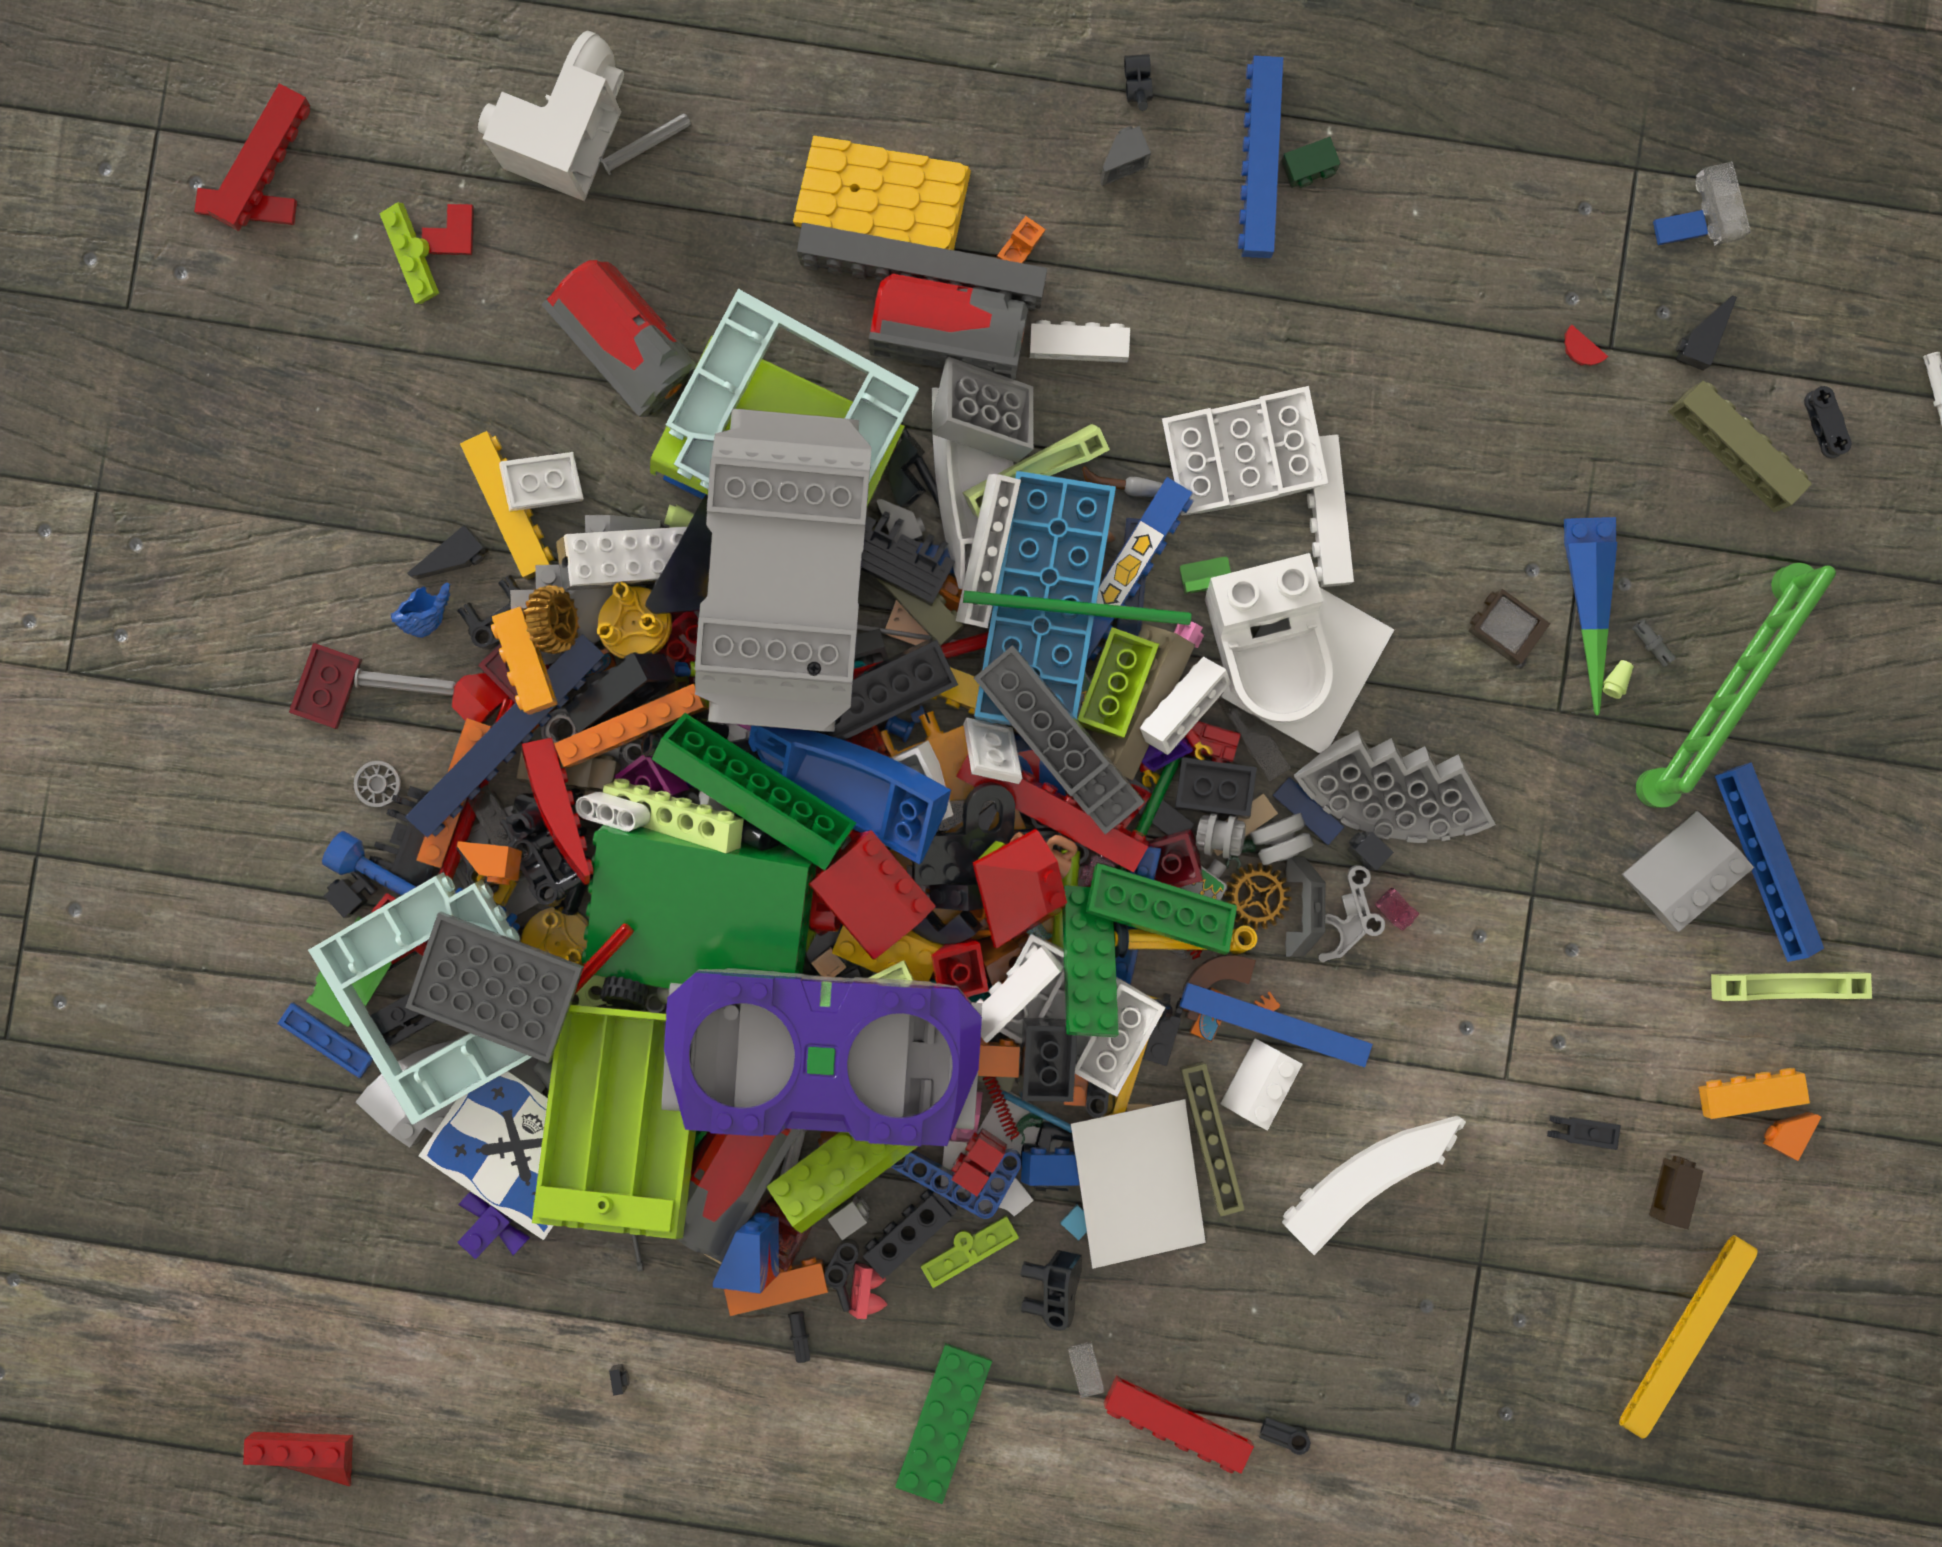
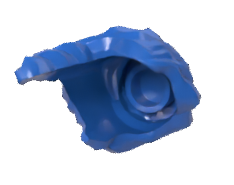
[391,582,450,638]

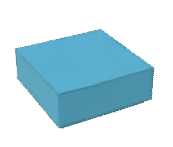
[1060,1204,1087,1240]

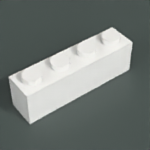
[1030,320,1130,363]
[1140,657,1231,755]

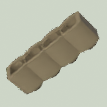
[516,751,621,792]

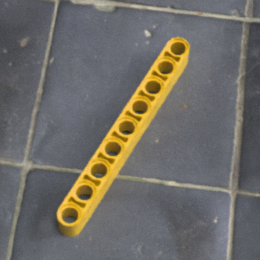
[1619,1235,1758,1439]

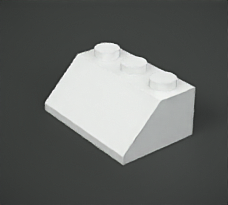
[1220,1038,1302,1131]

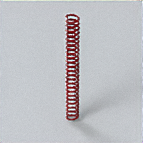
[982,1076,1020,1140]

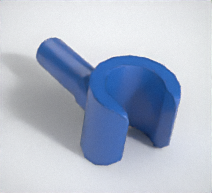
[674,662,691,679]

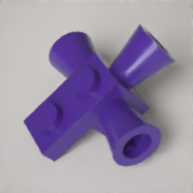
[457,1191,531,1260]

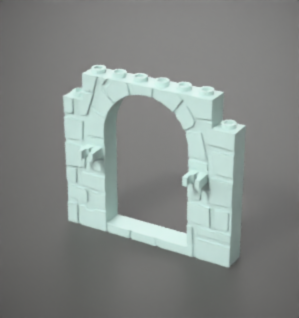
[666,289,919,489]
[308,872,531,1125]

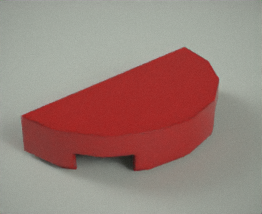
[1564,324,1609,366]

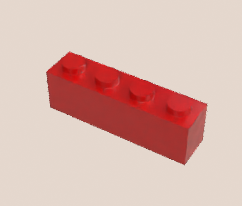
[243,1432,353,1487]

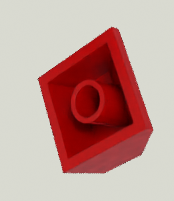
[931,938,989,997]

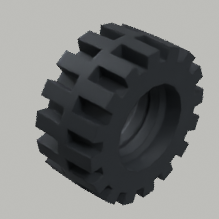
[600,976,649,1010]

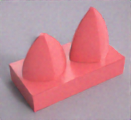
[849,1263,887,1319]

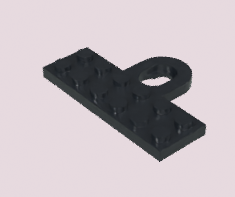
[912,782,1061,885]

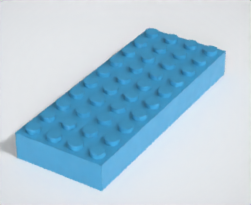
[974,471,1116,726]

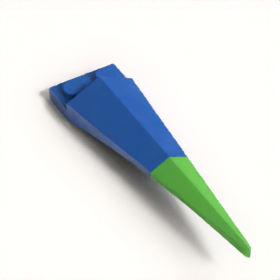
[1564,517,1617,715]

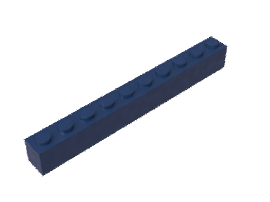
[405,634,604,838]

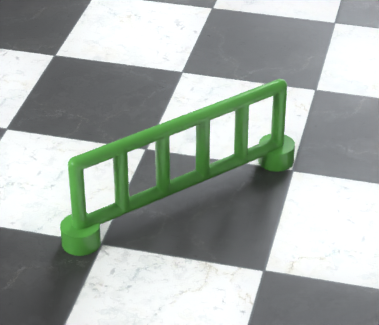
[1636,563,1836,808]

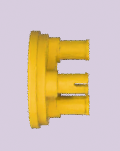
[597,582,672,659]
[521,907,589,966]

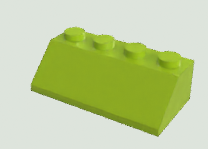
[1077,627,1159,738]

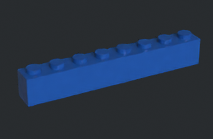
[1238,56,1283,258]
[1715,762,1824,962]

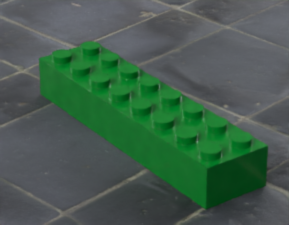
[652,713,856,870]

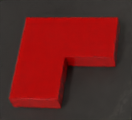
[422,204,474,255]

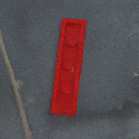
[194,188,297,225]

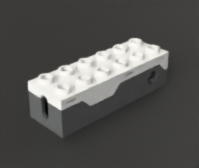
[556,527,687,591]

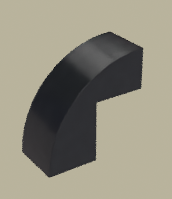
[889,437,926,507]
[912,910,983,944]

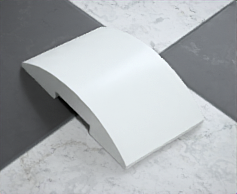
[1162,386,1328,516]
[999,934,1165,1097]

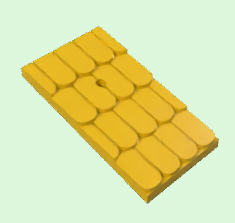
[793,136,971,250]

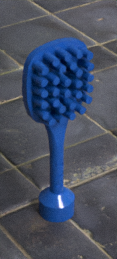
[322,831,520,935]

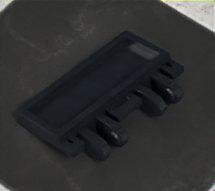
[861,511,955,606]
[369,786,435,887]

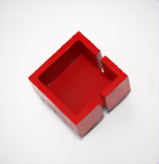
[951,1128,1007,1196]

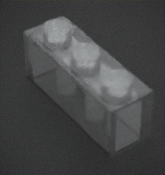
[1695,161,1751,246]

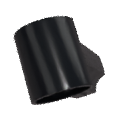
[1259,1416,1311,1455]

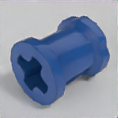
[884,715,915,742]

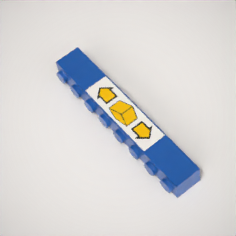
[1087,477,1194,663]

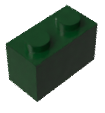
[1281,137,1341,188]

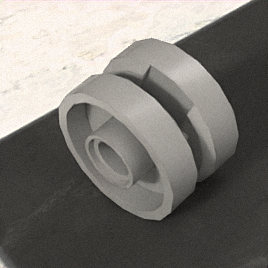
[1250,813,1314,865]

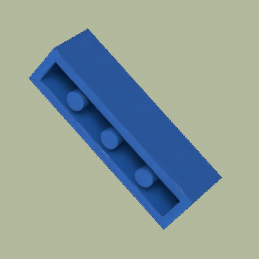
[1021,1147,1080,1186]

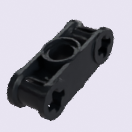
[1804,386,1852,459]

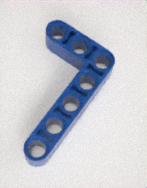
[891,1148,1021,1219]

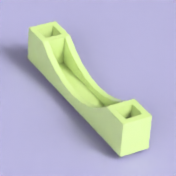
[962,424,1110,518]
[1711,972,1872,1001]

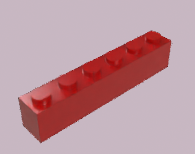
[207,83,310,231]
[1103,1375,1254,1474]

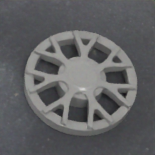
[354,761,401,807]

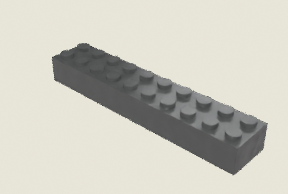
[797,222,1047,311]

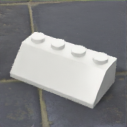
[976,945,1064,1043]

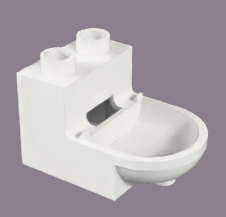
[478,30,624,201]
[1205,553,1333,723]

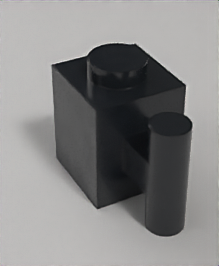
[324,871,378,918]

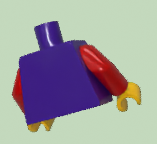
[1139,727,1213,787]

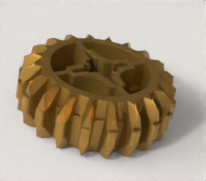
[524,585,580,654]
[1224,863,1291,930]

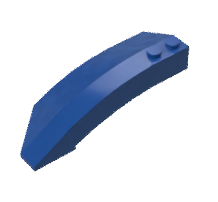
[748,725,951,864]

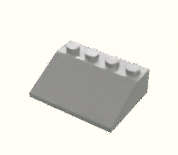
[932,357,1033,463]
[1621,811,1754,932]

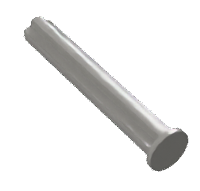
[599,114,691,175]
[354,668,456,696]

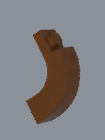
[1182,954,1256,1021]

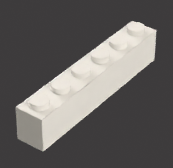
[1307,435,1354,588]
[956,474,1021,628]

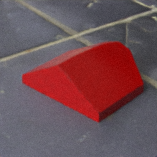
[452,673,510,723]

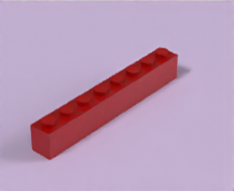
[956,755,1149,872]

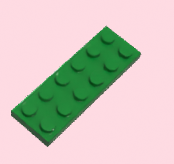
[1085,863,1237,955]
[1062,885,1119,1038]
[895,1343,992,1504]

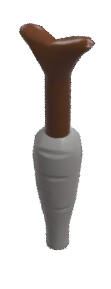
[1082,466,1163,497]

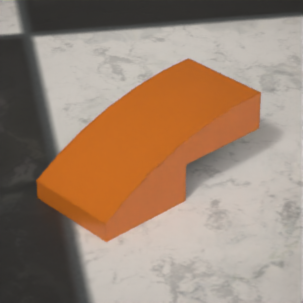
[996,216,1046,263]

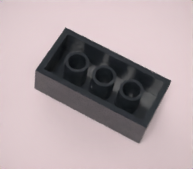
[565,652,677,733]

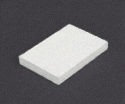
[499,452,584,512]
[963,718,1022,784]

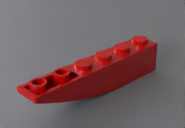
[522,737,594,885]

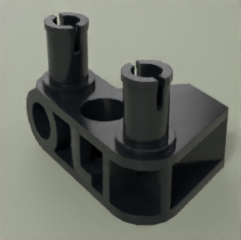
[1021,1250,1082,1331]

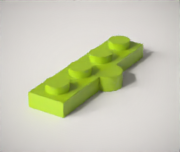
[379,202,439,304]
[920,1215,1019,1288]

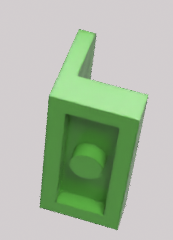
[1179,557,1231,595]

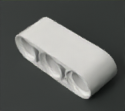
[575,792,650,831]

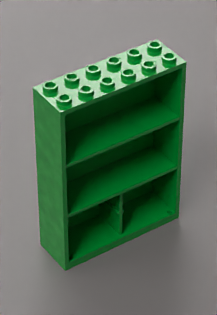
[582,825,817,989]

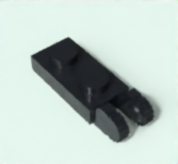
[1143,993,1183,1066]
[1547,1115,1621,1150]

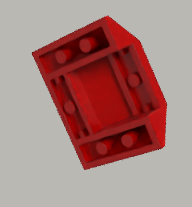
[973,829,1067,949]

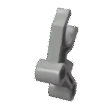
[1318,865,1385,962]

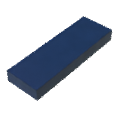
[1272,777,1344,845]

